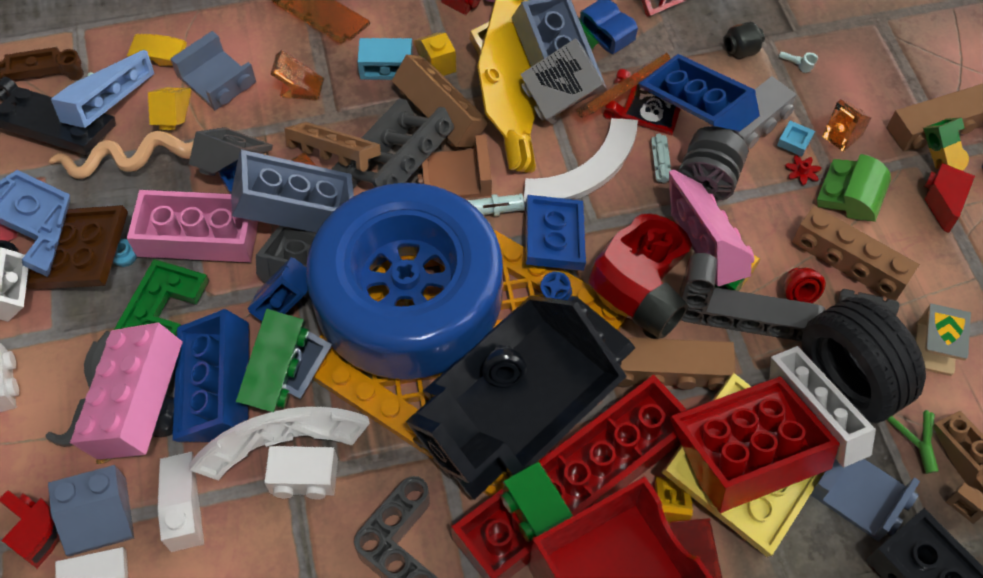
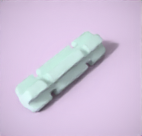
[651,133,672,184]

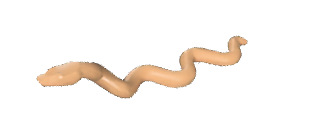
[49,131,266,179]

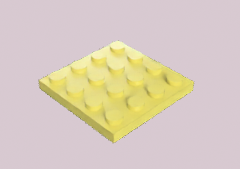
[662,373,824,557]

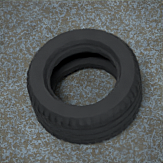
[801,297,926,423]

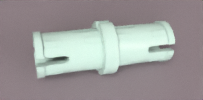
[467,193,525,217]

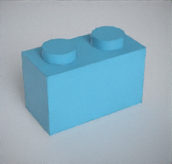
[357,38,413,80]

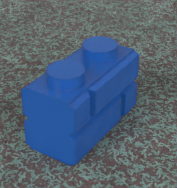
[248,257,308,321]

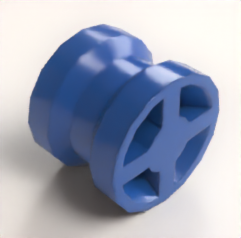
[541,271,572,300]

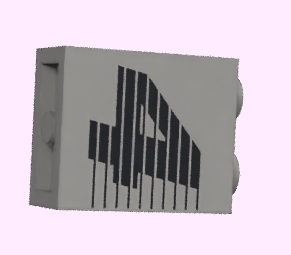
[520,38,608,124]

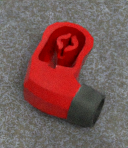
[588,213,692,339]

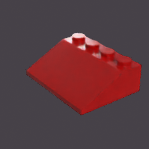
[671,376,840,513]

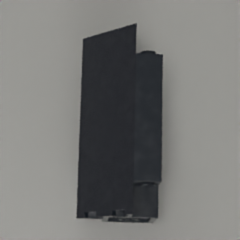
[406,295,635,500]

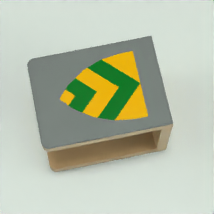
[915,303,971,376]

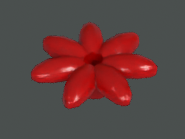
[785,156,822,186]

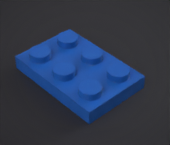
[526,195,586,271]

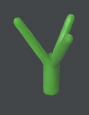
[887,410,939,474]

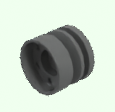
[678,126,749,201]

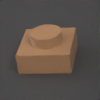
[946,482,983,524]

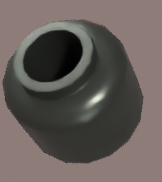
[724,21,765,59]

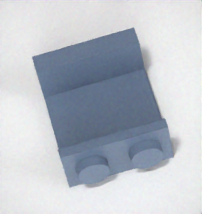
[170,31,256,111]
[811,459,920,541]

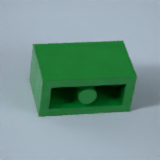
[501,462,573,543]

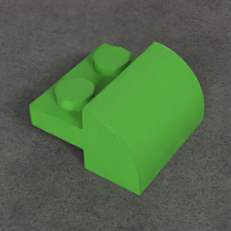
[817,154,891,222]

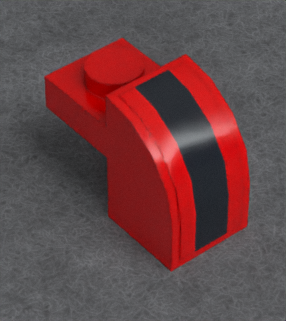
[0,490,60,568]

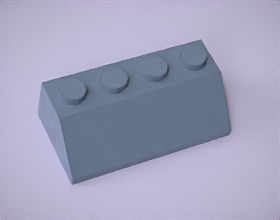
[511,0,606,107]
[231,149,354,233]

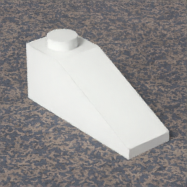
[158,452,204,552]

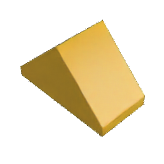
[655,476,693,530]

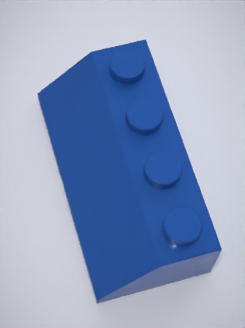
[639,54,760,132]
[172,309,249,442]

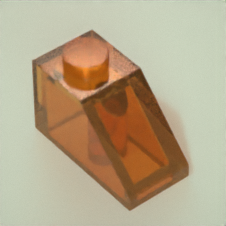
[822,99,871,152]

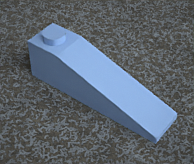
[51,50,155,128]

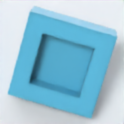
[777,121,815,156]

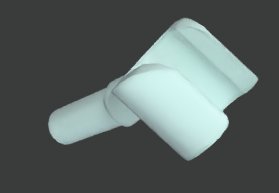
[779,51,818,73]

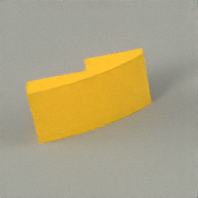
[127,34,187,66]

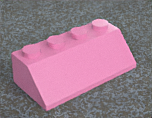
[669,170,754,287]

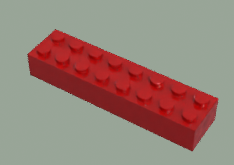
[451,375,687,578]

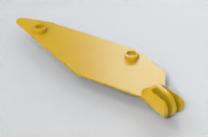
[477,0,537,173]

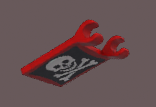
[603,69,681,136]

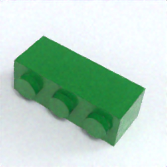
[236,308,309,413]

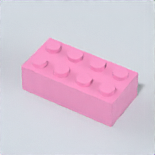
[127,190,259,262]
[70,322,183,460]

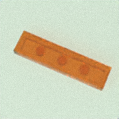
[575,53,671,118]

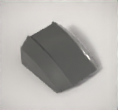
[256,226,316,283]

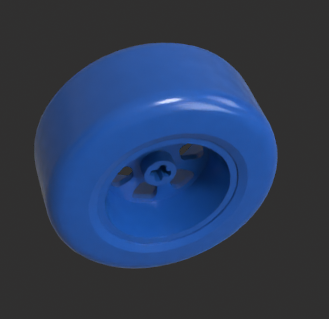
[306,183,503,380]

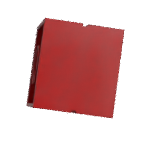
[529,476,713,578]

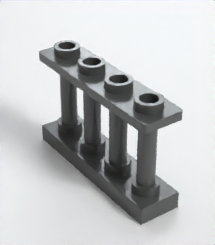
[331,99,454,189]

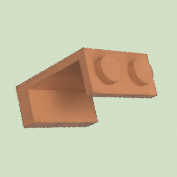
[417,135,492,198]

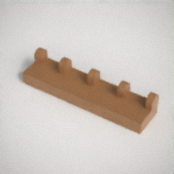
[285,122,381,172]

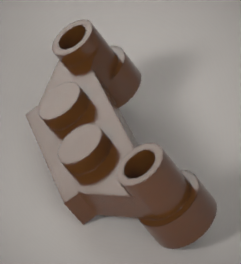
[0,47,84,81]

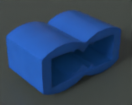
[580,0,638,54]

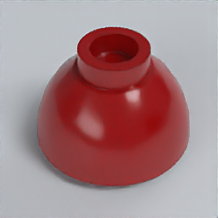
[784,268,826,303]

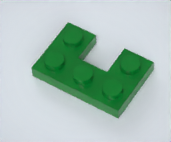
[114,259,209,337]

